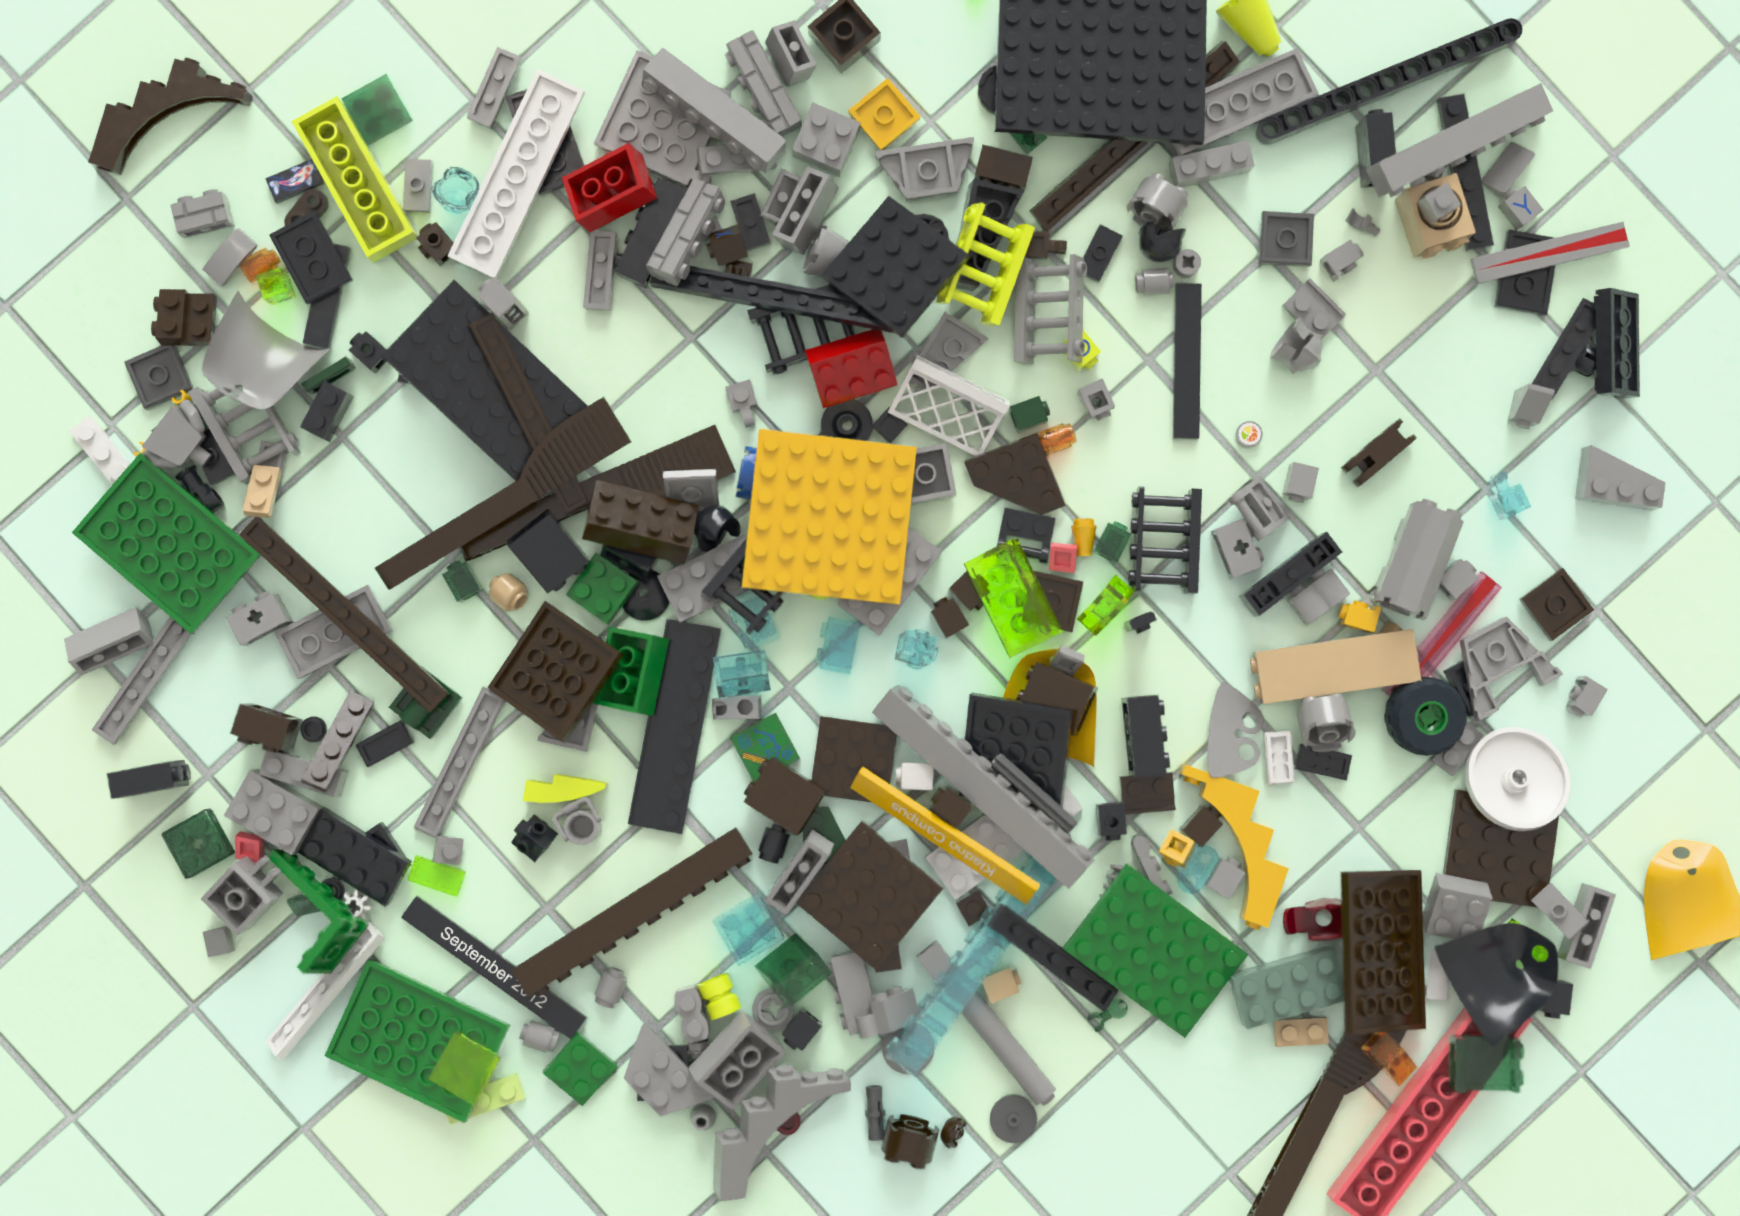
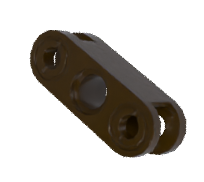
[1340,418,1417,488]

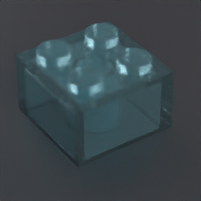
[712,892,785,967]

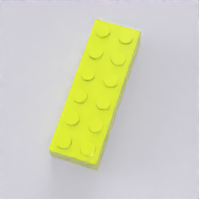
[291,96,417,263]

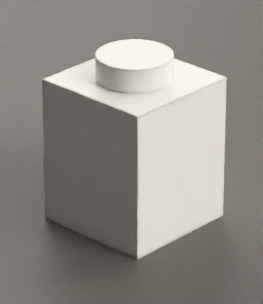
[896,762,933,790]

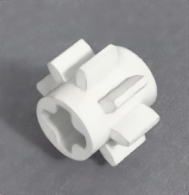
[343,890,373,920]

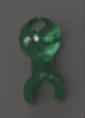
[1088,998,1128,1032]

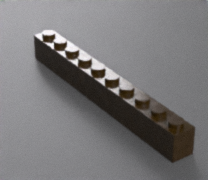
[511,827,753,998]

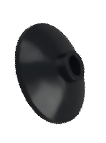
[821,399,873,441]
[622,570,670,621]

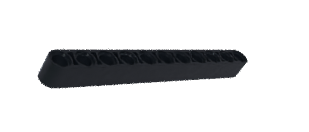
[1256,18,1523,145]

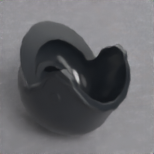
[1138,221,1186,263]
[694,505,741,552]

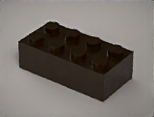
[582,480,699,564]

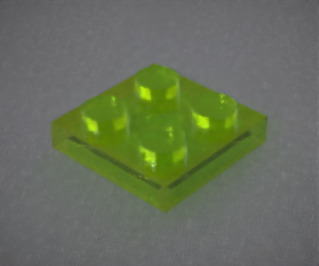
[429,1031,502,1106]

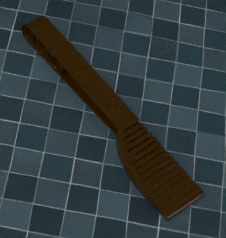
[374,396,632,590]
[459,425,736,562]
[1247,1030,1407,1216]

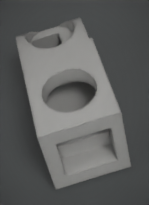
[712,695,762,720]

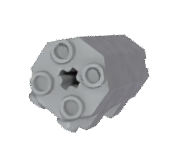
[1372,499,1464,620]

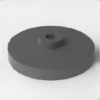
[990,1094,1037,1143]

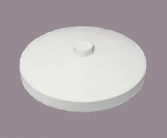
[1465,727,1571,831]

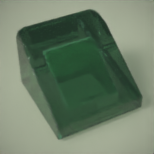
[287,894,320,916]

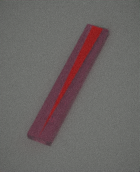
[1382,571,1502,697]

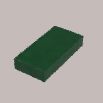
[301,356,356,395]

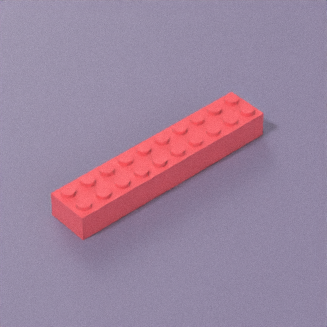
[1326,1007,1533,1216]

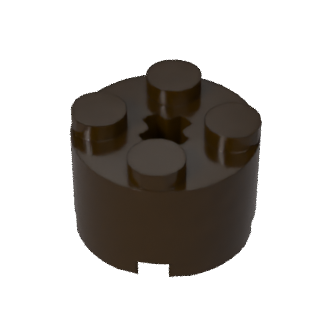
[881,1114,940,1170]

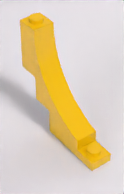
[1179,764,1289,930]

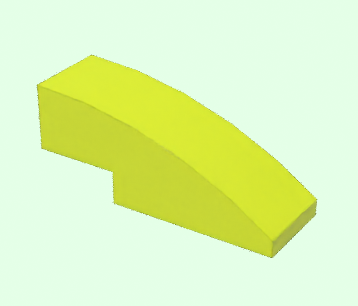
[523,773,609,803]

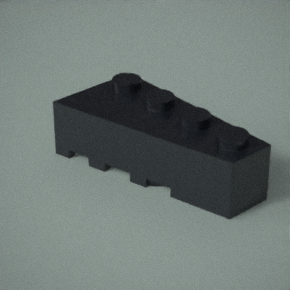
[955,179,1024,291]

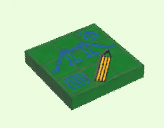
[730,713,800,782]

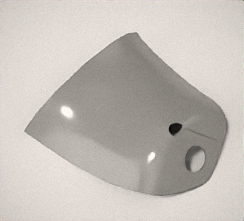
[202,290,333,410]

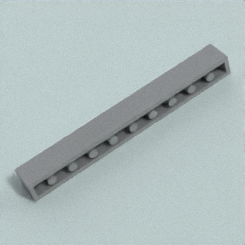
[872,684,1095,889]

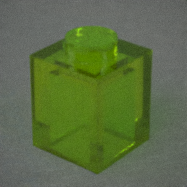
[255,267,296,305]

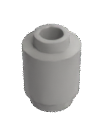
[1135,268,1174,296]
[594,967,628,1008]
[519,1020,560,1053]

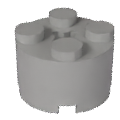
[1127,173,1188,234]
[1296,693,1356,752]

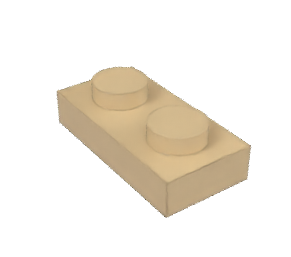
[242,465,282,518]
[1273,1017,1329,1047]

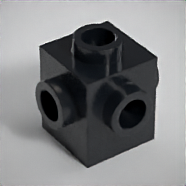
[511,814,558,862]

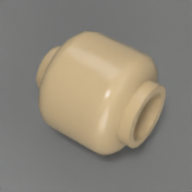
[489,573,528,612]

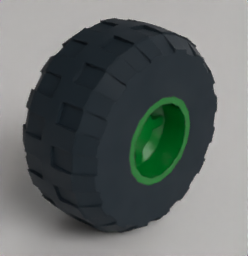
[1384,677,1467,756]

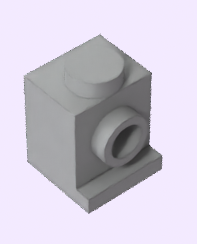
[1319,239,1364,282]
[1077,378,1116,422]
[1567,675,1608,718]

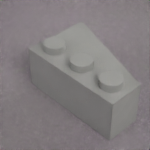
[1575,445,1666,511]

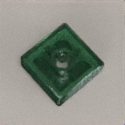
[161,808,235,879]

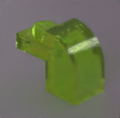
[1077,574,1135,636]

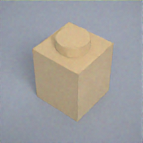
[980,965,1022,1004]

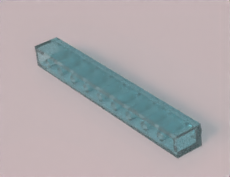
[886,852,1057,1077]

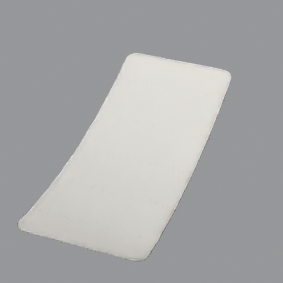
[1427,949,1449,1001]

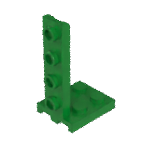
[269,849,369,974]

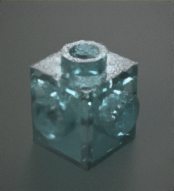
[894,629,938,669]

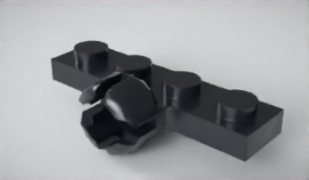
[1531,298,1596,400]

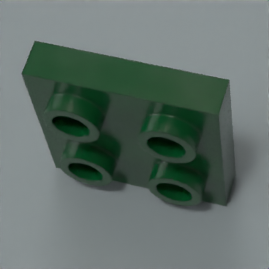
[388,666,463,739]

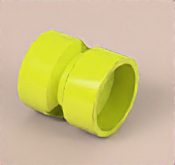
[697,972,742,1020]

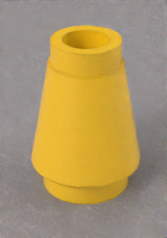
[1071,518,1097,556]

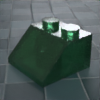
[754,933,832,1008]

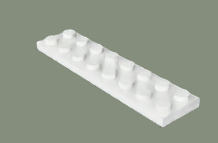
[448,69,585,278]

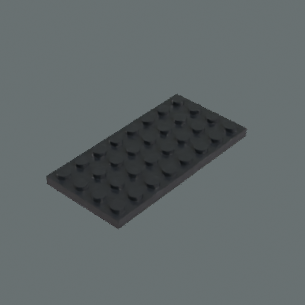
[381,280,588,501]

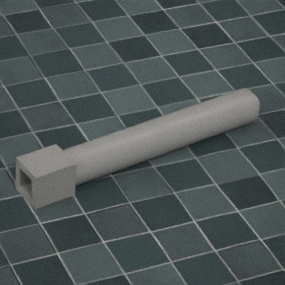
[916,940,1056,1106]

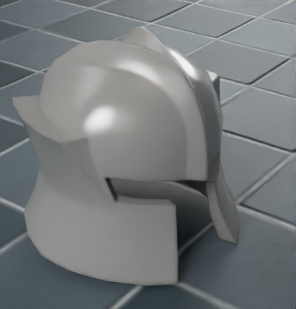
[1269,316,1323,374]

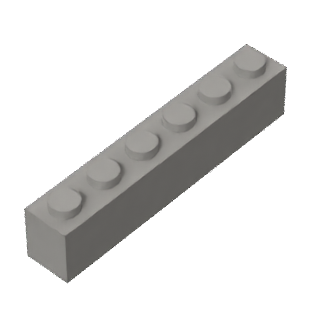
[643,47,787,174]

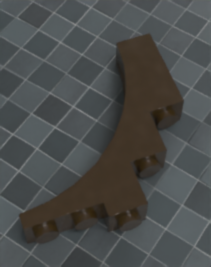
[88,57,253,175]

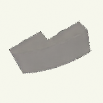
[202,228,258,286]

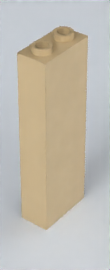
[1250,629,1421,704]

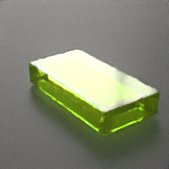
[407,855,467,897]

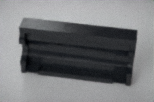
[1594,288,1640,399]

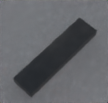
[303,244,351,348]

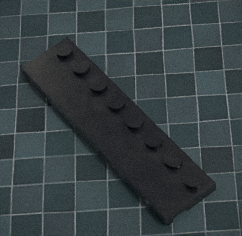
[628,619,721,834]

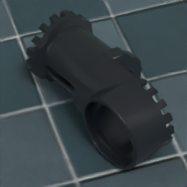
[175,465,225,513]

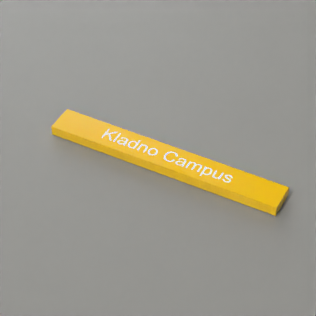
[850,767,1040,905]

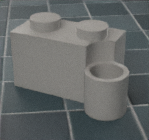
[855,986,921,1039]

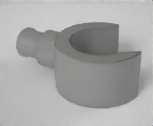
[1345,208,1380,236]

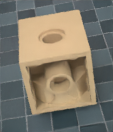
[1395,173,1476,260]

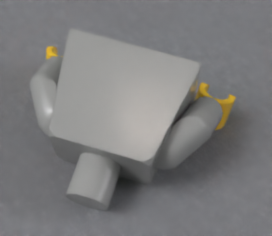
[134,390,212,469]

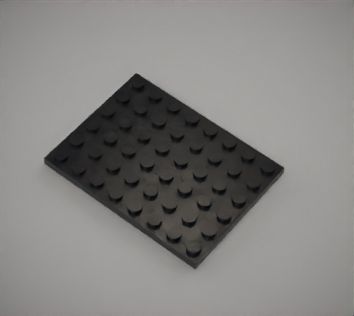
[994,0,1207,145]

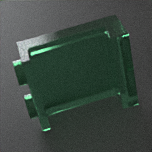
[1449,1035,1524,1093]

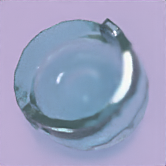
[432,166,480,214]

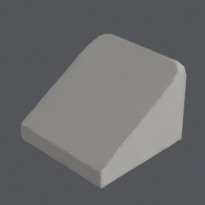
[202,926,235,957]

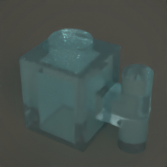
[1489,472,1532,520]

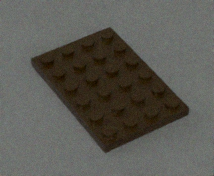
[1340,870,1426,1035]

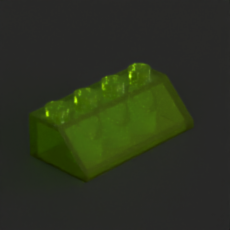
[963,538,1064,658]

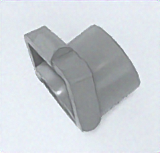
[552,797,602,845]

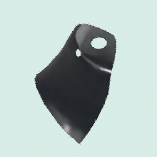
[1434,923,1558,1047]

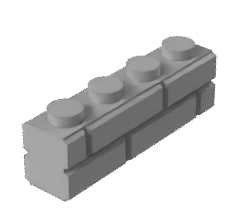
[724,30,803,137]
[646,178,725,286]

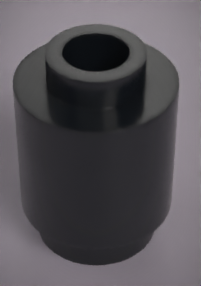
[758,823,790,864]

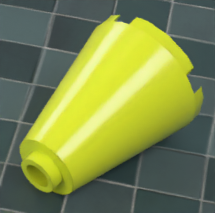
[1215,0,1281,57]

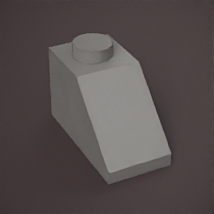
[1507,383,1555,429]

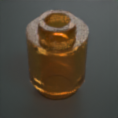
[240,247,281,283]
[1039,423,1077,456]

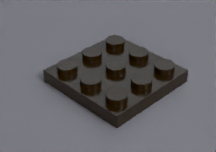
[811,716,897,803]

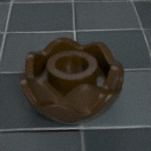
[940,1117,967,1149]

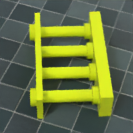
[935,203,1035,326]

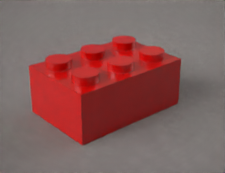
[562,143,657,233]
[805,329,898,409]

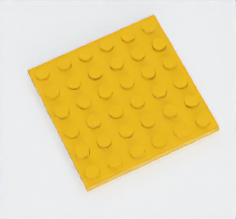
[742,429,917,605]

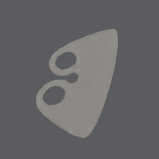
[1207,682,1264,777]

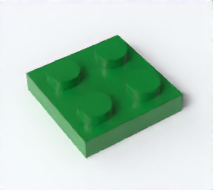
[566,553,639,625]
[543,1032,618,1106]

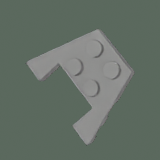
[1459,616,1563,721]

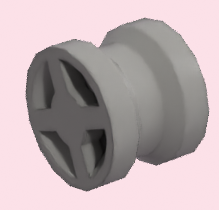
[1173,249,1201,278]

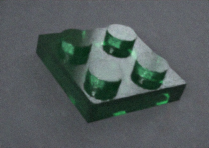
[341,74,413,146]

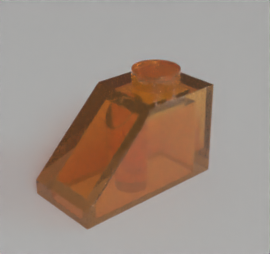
[1360,1032,1417,1087]

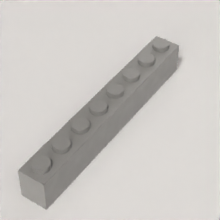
[1366,83,1554,198]

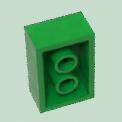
[593,627,669,716]

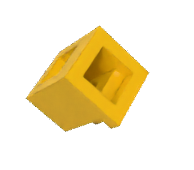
[1337,600,1382,633]
[1159,830,1195,868]

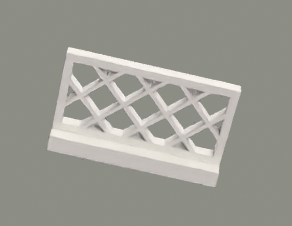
[888,354,1010,456]

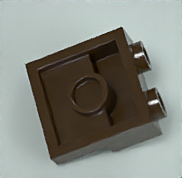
[151,289,217,346]

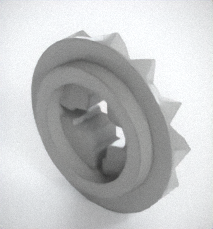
[752,988,794,1030]

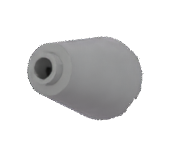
[803,224,850,277]

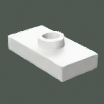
[1263,731,1295,785]

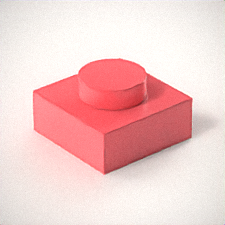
[1049,543,1078,573]
[235,831,264,863]

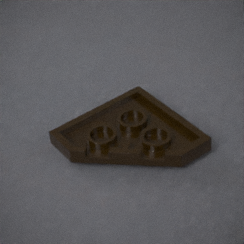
[964,433,1066,515]

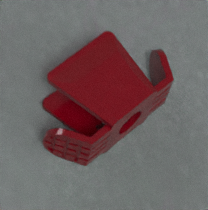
[1283,898,1342,942]

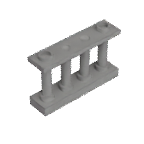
[1014,254,1087,365]
[188,385,300,484]

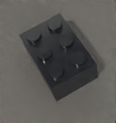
[1121,695,1170,777]

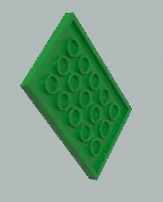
[71,453,261,635]
[1063,863,1248,1038]
[324,959,510,1123]

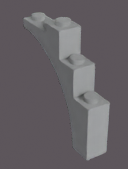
[713,1065,851,1202]

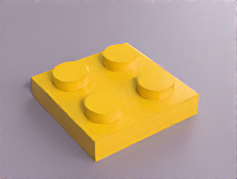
[848,78,921,151]

